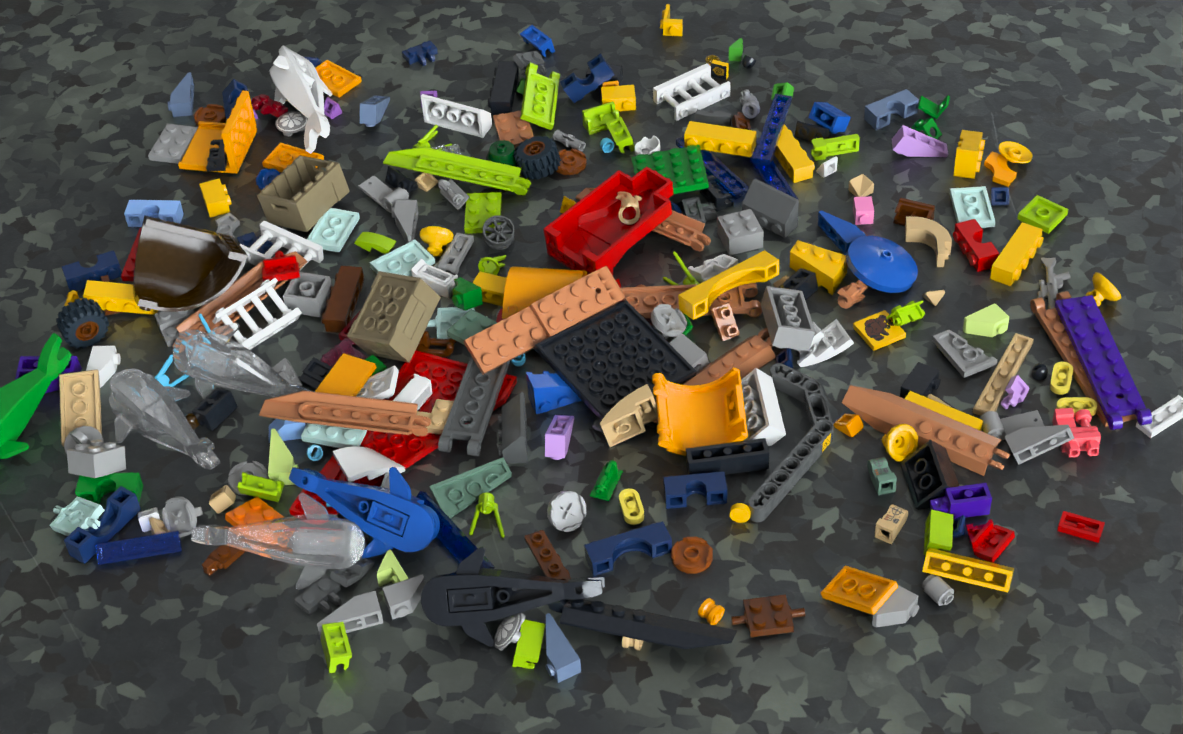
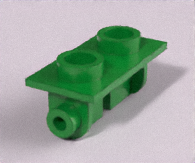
[590,460,623,501]

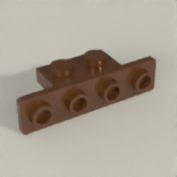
[525,530,571,580]

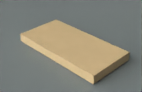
[59,369,102,447]

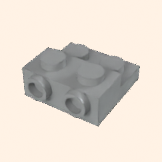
[154,309,195,347]

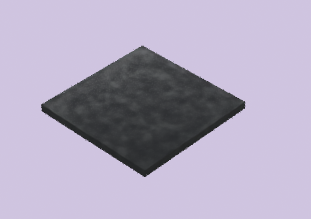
[534,299,697,421]

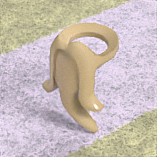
[616,191,641,225]

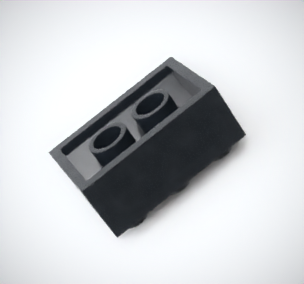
[900,439,959,510]

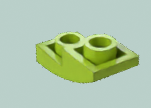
[354,232,397,254]

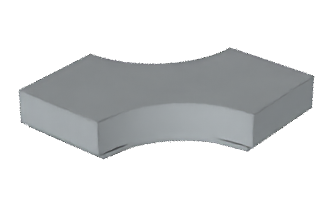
[215,212,240,239]

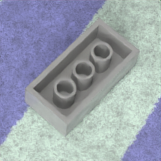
[761,286,815,351]

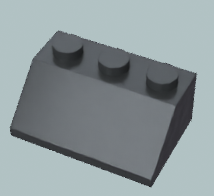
[742,179,799,238]
[498,392,527,464]

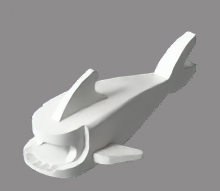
[269,45,333,154]

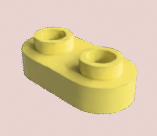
[1050,362,1073,395]
[1056,397,1097,416]
[619,489,644,525]

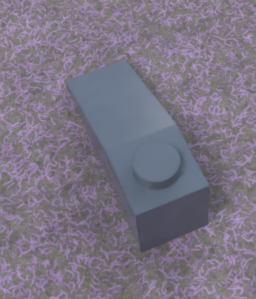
[168,72,194,117]
[360,95,390,127]
[545,613,581,683]

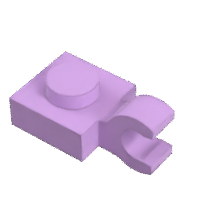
[1001,375,1030,410]

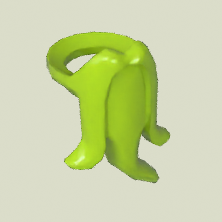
[478,255,506,275]

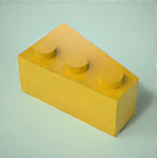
[954,130,985,179]
[789,240,848,295]

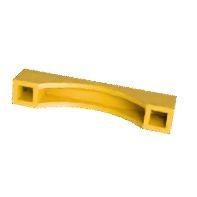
[678,250,779,320]

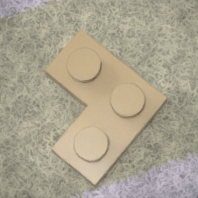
[415,399,454,435]

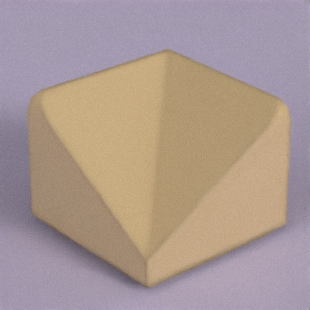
[848,174,874,197]
[209,485,236,514]

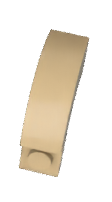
[905,217,952,267]

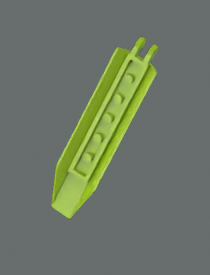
[383,147,531,196]

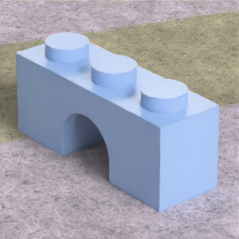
[124,200,184,227]

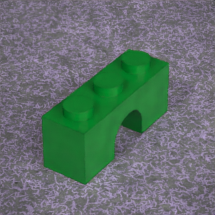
[75,472,143,504]

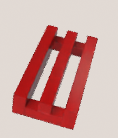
[1057,511,1105,543]

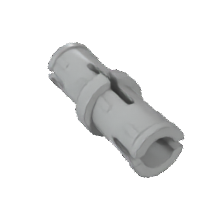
[553,130,586,151]

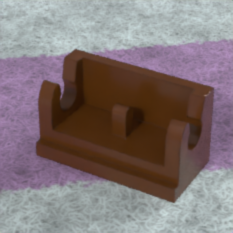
[893,198,935,226]

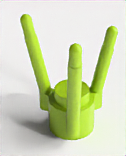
[413,125,452,150]
[663,251,700,285]
[469,492,505,538]

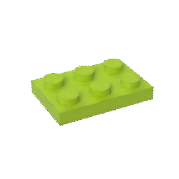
[464,192,502,234]

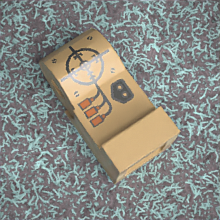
[875,504,908,545]

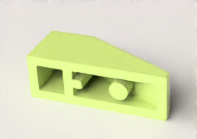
[268,429,299,486]

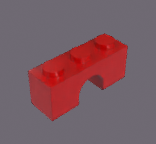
[953,219,999,272]

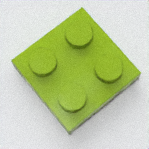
[1017,195,1069,234]

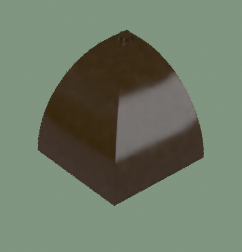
[133,215,248,312]

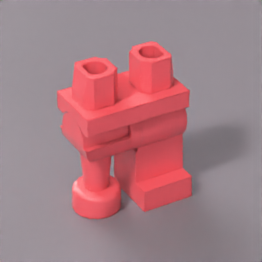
[1052,408,1101,458]

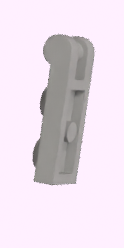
[439,233,474,274]

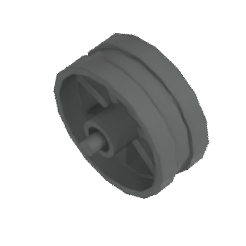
[483,215,515,250]

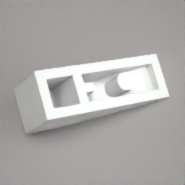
[86,346,121,388]

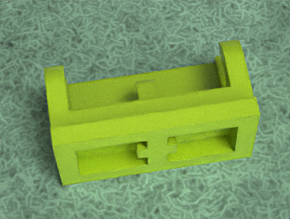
[582,102,619,135]
[606,117,635,154]
[237,472,284,502]
[923,510,954,555]
[512,620,546,669]
[321,622,352,673]

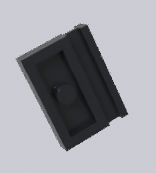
[298,357,333,390]

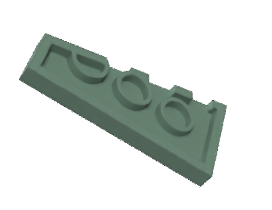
[429,457,512,522]

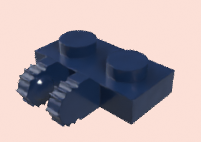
[402,40,438,66]

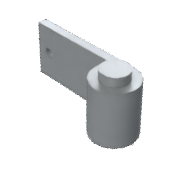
[358,176,409,213]
[979,410,1044,441]

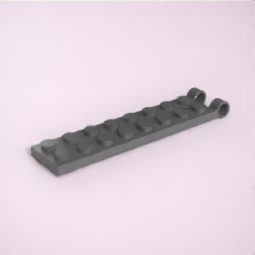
[438,356,511,456]

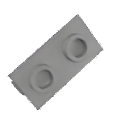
[438,178,469,210]

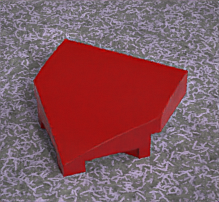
[262,251,300,282]
[966,519,1015,563]

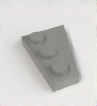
[932,330,998,378]

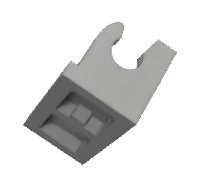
[669,333,709,373]

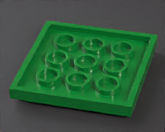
[632,145,709,194]

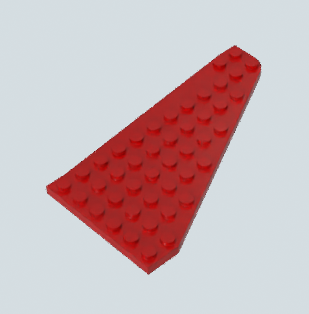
[289,350,517,523]

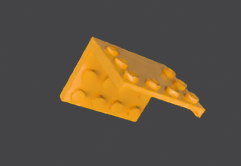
[178,91,257,174]

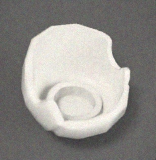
[634,135,660,156]

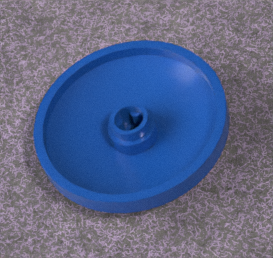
[846,236,918,293]

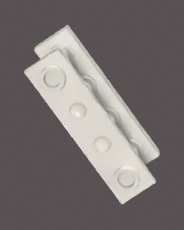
[653,63,730,121]
[240,221,324,282]
[212,278,302,357]

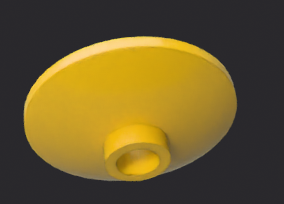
[998,141,1033,163]

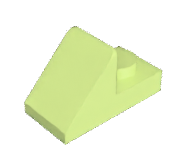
[377,550,409,586]

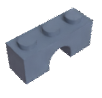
[864,89,919,130]

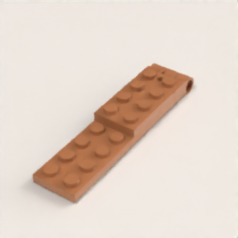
[464,266,626,375]

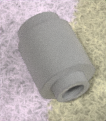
[922,574,954,606]

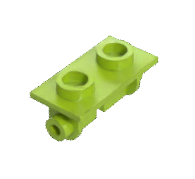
[886,300,925,326]

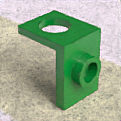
[918,95,950,119]
[911,118,942,139]

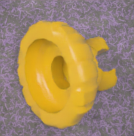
[420,226,453,257]
[1086,273,1121,306]
[881,424,918,462]

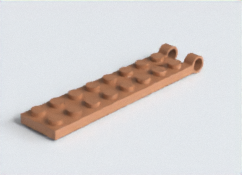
[596,283,762,318]
[1030,291,1137,427]

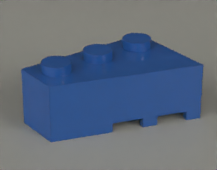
[526,371,582,414]

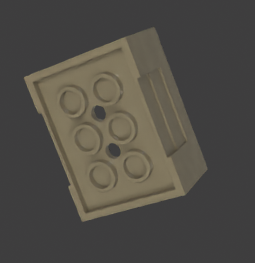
[257,155,350,232]
[347,271,441,363]

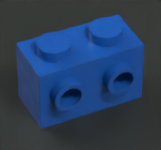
[809,102,851,134]

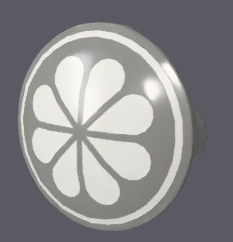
[275,112,308,136]
[494,613,526,651]

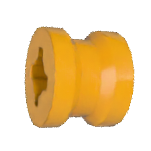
[698,598,725,625]

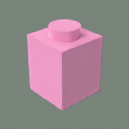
[853,196,874,225]

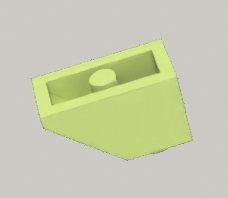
[963,303,1009,337]

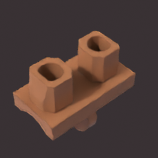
[837,280,868,309]
[710,303,740,341]

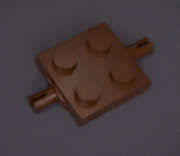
[731,594,805,637]

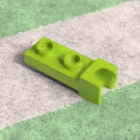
[811,134,860,161]

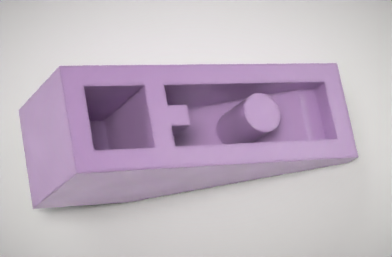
[892,125,948,157]
[545,415,574,460]

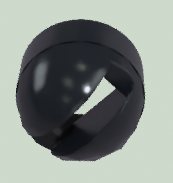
[742,55,756,69]
[1032,363,1048,380]

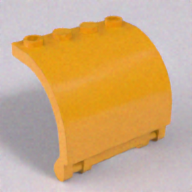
[502,266,587,319]
[652,367,748,456]

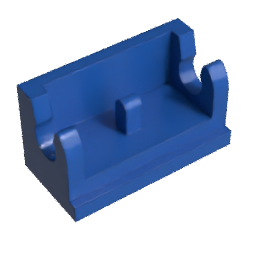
[520,25,555,57]

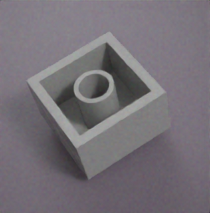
[717,209,764,256]
[283,272,332,317]
[67,440,126,478]

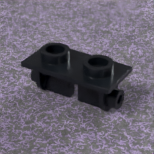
[794,121,831,142]
[385,166,418,194]

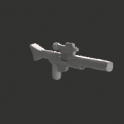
[1038,257,1070,309]

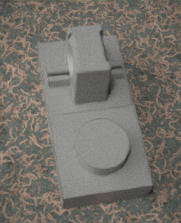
[270,358,302,395]

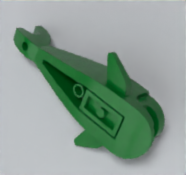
[0,333,72,459]

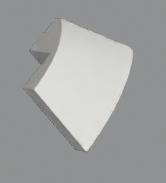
[688,254,739,283]
[797,319,854,367]
[333,446,405,482]

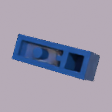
[818,210,866,255]

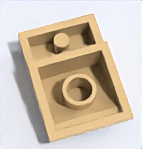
[600,384,658,447]

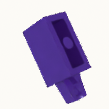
[930,483,992,519]

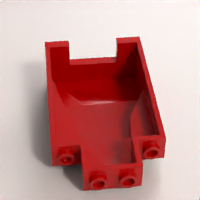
[543,166,674,275]

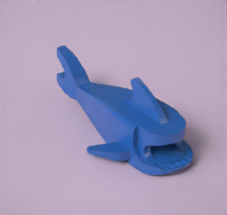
[289,467,440,558]

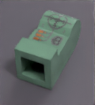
[867,457,897,495]

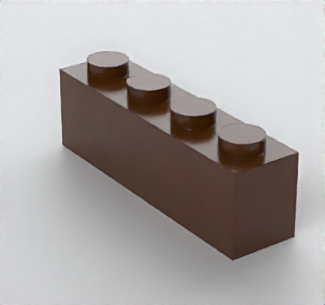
[322,266,365,333]

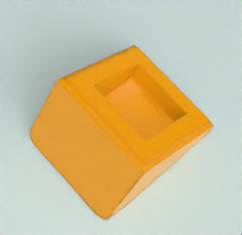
[833,413,864,437]

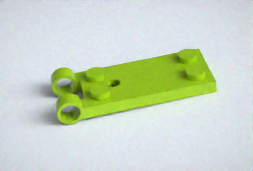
[520,62,560,130]

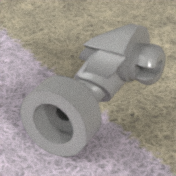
[739,89,760,118]

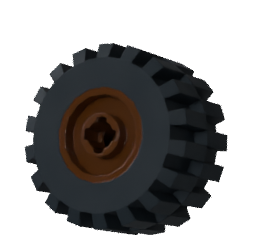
[514,136,561,179]
[56,298,109,349]

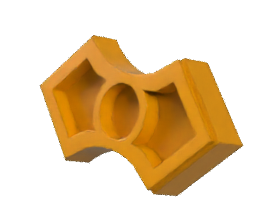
[984,151,1017,187]

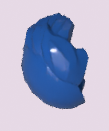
[256,168,280,190]

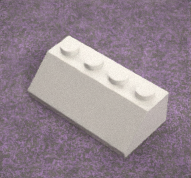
[421,94,492,138]
[741,368,786,446]

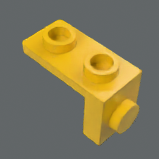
[660,4,683,36]

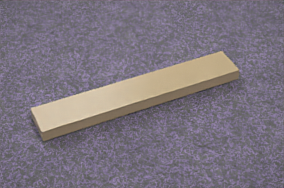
[973,333,1034,416]

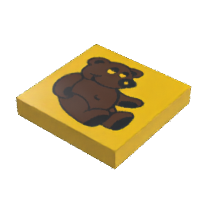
[853,310,906,351]

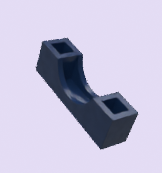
[64,486,141,564]
[584,521,672,576]

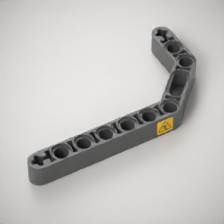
[749,363,833,522]

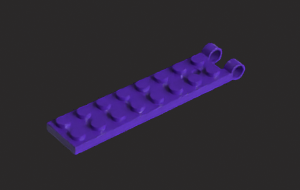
[1055,295,1152,430]

